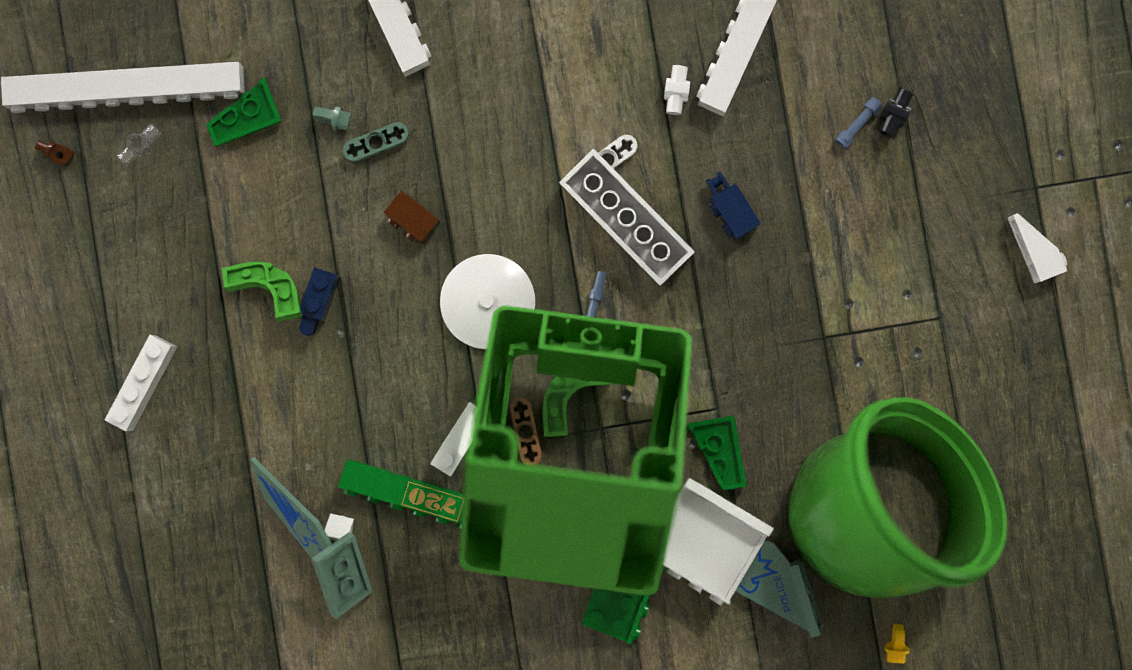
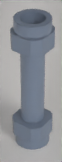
[835,97,883,149]

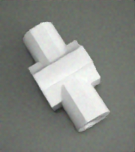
[664,65,690,115]

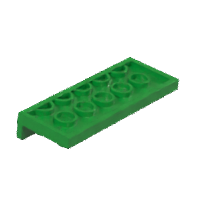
[581,565,665,645]

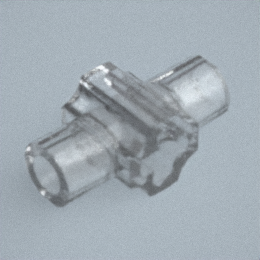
[116,123,162,166]

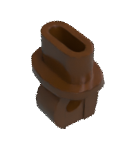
[35,140,74,165]

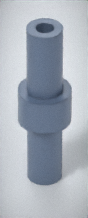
[587,271,607,318]

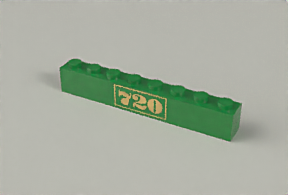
[338,459,464,529]

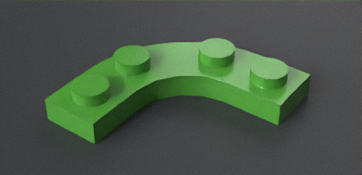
[222,262,302,322]
[542,376,612,437]

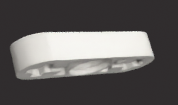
[599,135,637,169]

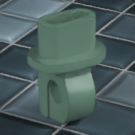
[313,106,351,131]

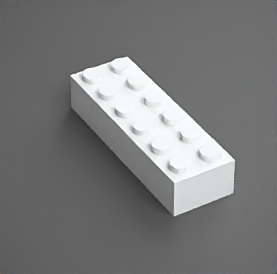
[559,149,694,286]

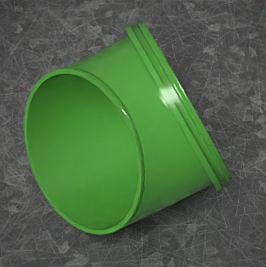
[788,397,1007,598]

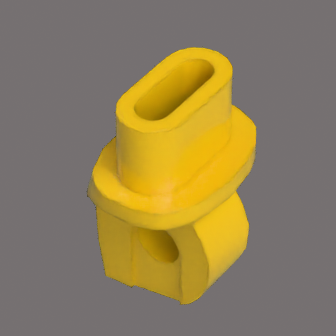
[884,624,910,663]

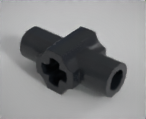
[879,88,913,138]

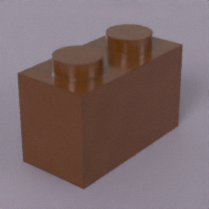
[384,190,440,244]

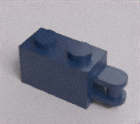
[705,172,761,241]
[299,267,340,336]

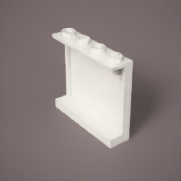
[664,478,774,605]

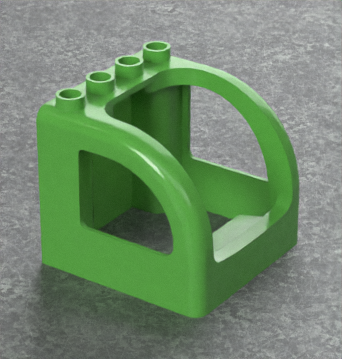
[459,306,692,595]

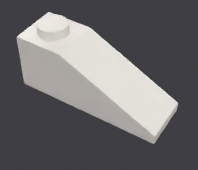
[1008,213,1067,283]
[430,402,476,476]

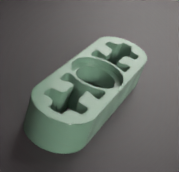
[343,122,409,163]

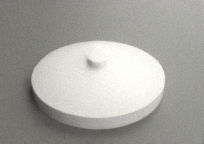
[440,254,535,349]

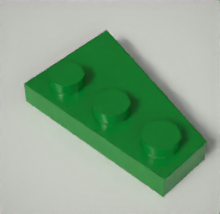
[206,77,282,148]
[687,415,747,490]

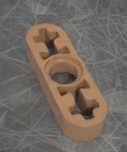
[510,398,542,466]

